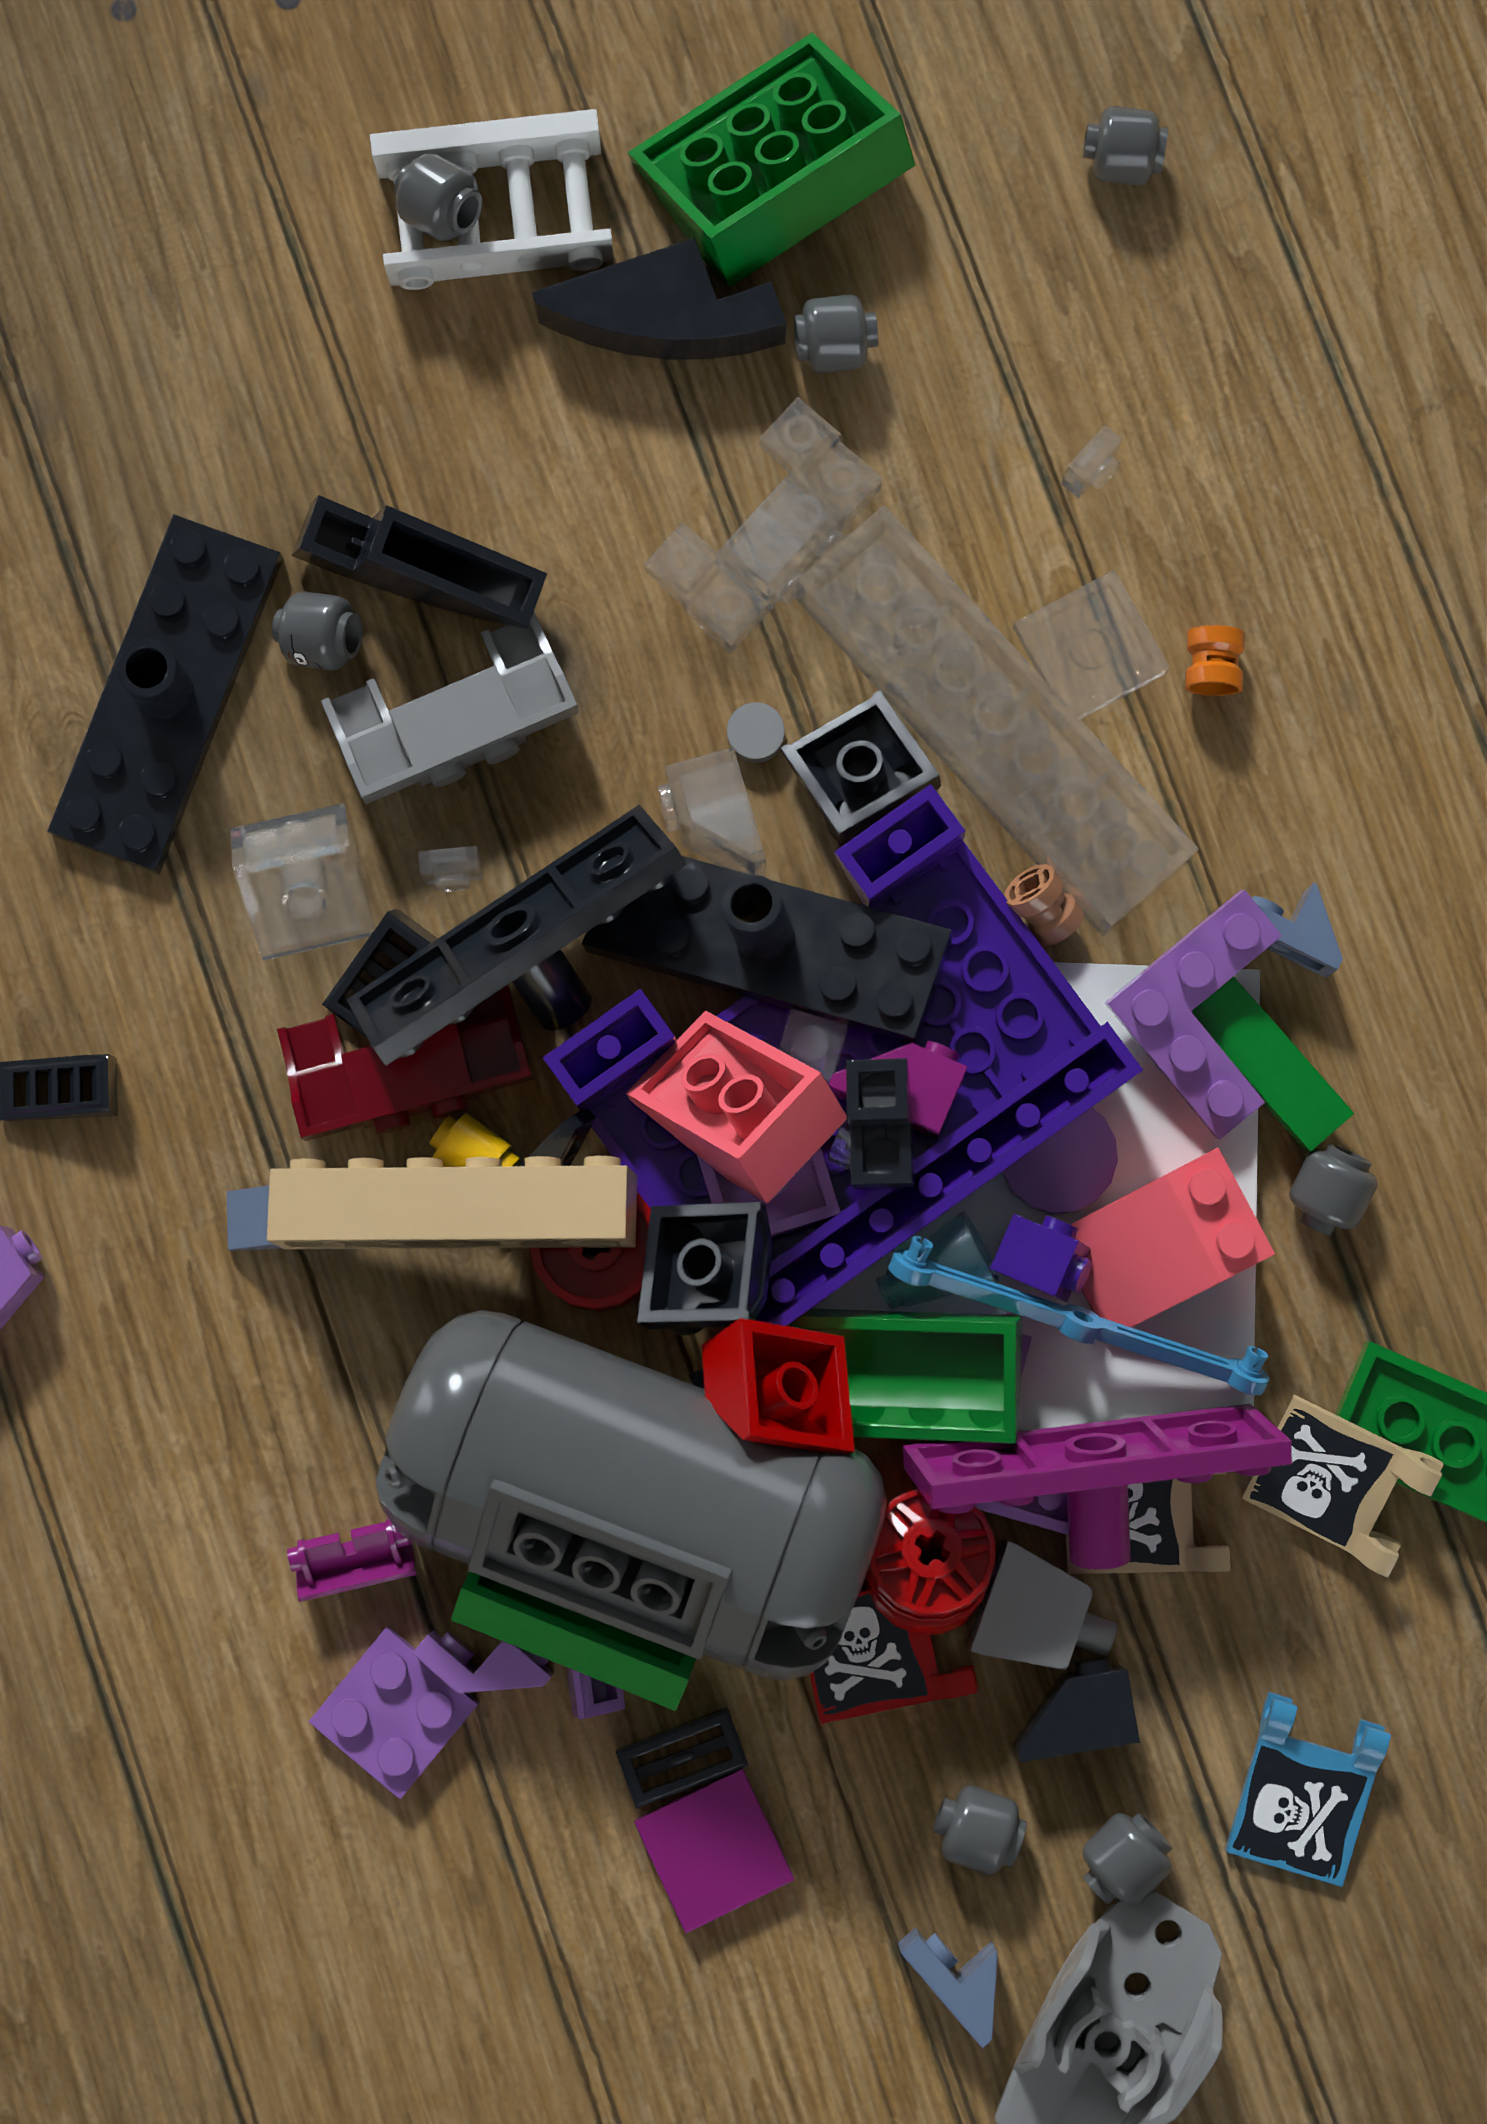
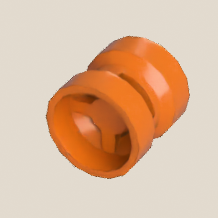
[1185,625,1245,696]

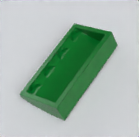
[788,1308,1022,1443]
[451,1571,697,1711]

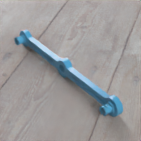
[888,1236,1269,1396]

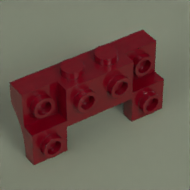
[277,984,533,1141]

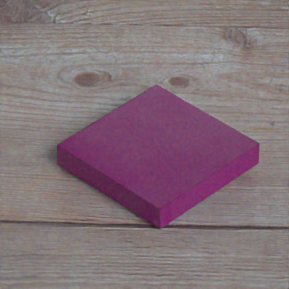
[634,1768,795,1933]

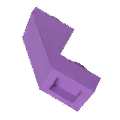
[412,1631,554,1693]

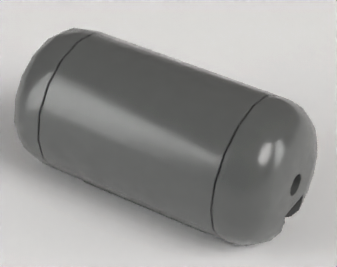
[375,1310,887,1681]

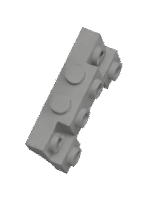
[321,612,579,804]

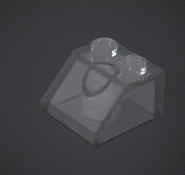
[657,747,766,877]
[231,803,375,961]

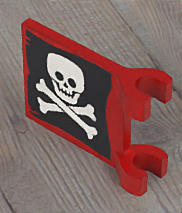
[809,1590,979,1725]

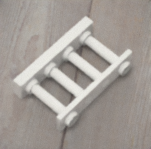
[370,109,614,290]

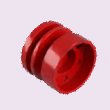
[866,1488,995,1634]

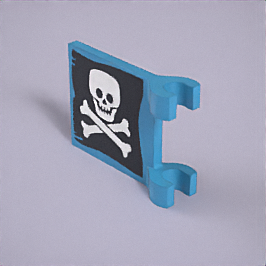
[1225,1691,1391,1887]

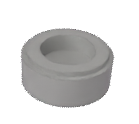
[727,702,785,763]

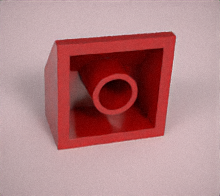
[702,1318,855,1455]

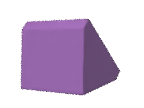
[566,1667,625,1719]

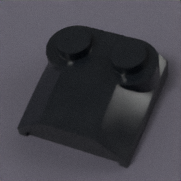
[781,690,941,844]
[637,1202,773,1336]

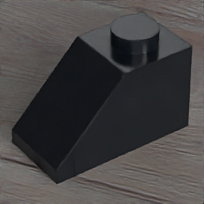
[1013,1656,1140,1762]

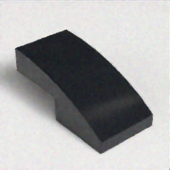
[846,1058,914,1189]

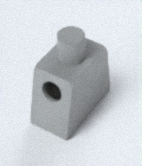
[966,1539,1118,1669]

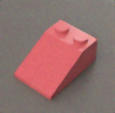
[626,1011,847,1204]
[1070,1148,1275,1327]

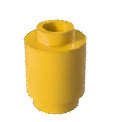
[429,1113,520,1167]

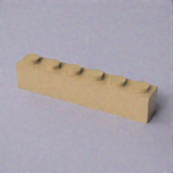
[267,1156,637,1249]

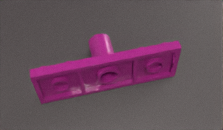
[903,1404,1292,1570]

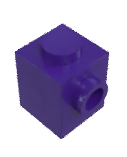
[990,1214,1092,1303]

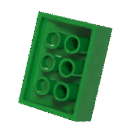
[628,32,916,287]

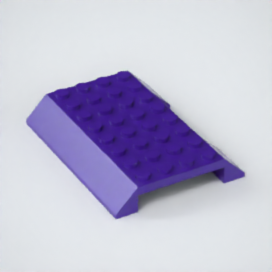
[543,784,1143,1326]

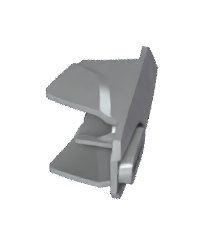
[995,1891,1223,2124]

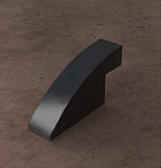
[532,238,787,360]
[292,495,548,629]

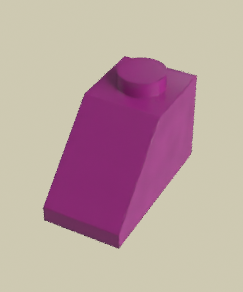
[828,1041,968,1140]

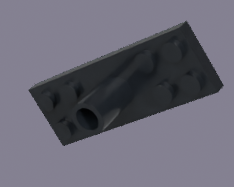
[47,514,283,875]
[346,805,687,1065]
[582,856,953,1045]

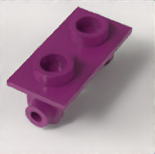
[287,1519,417,1602]

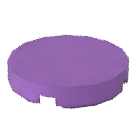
[1002,1108,1118,1215]

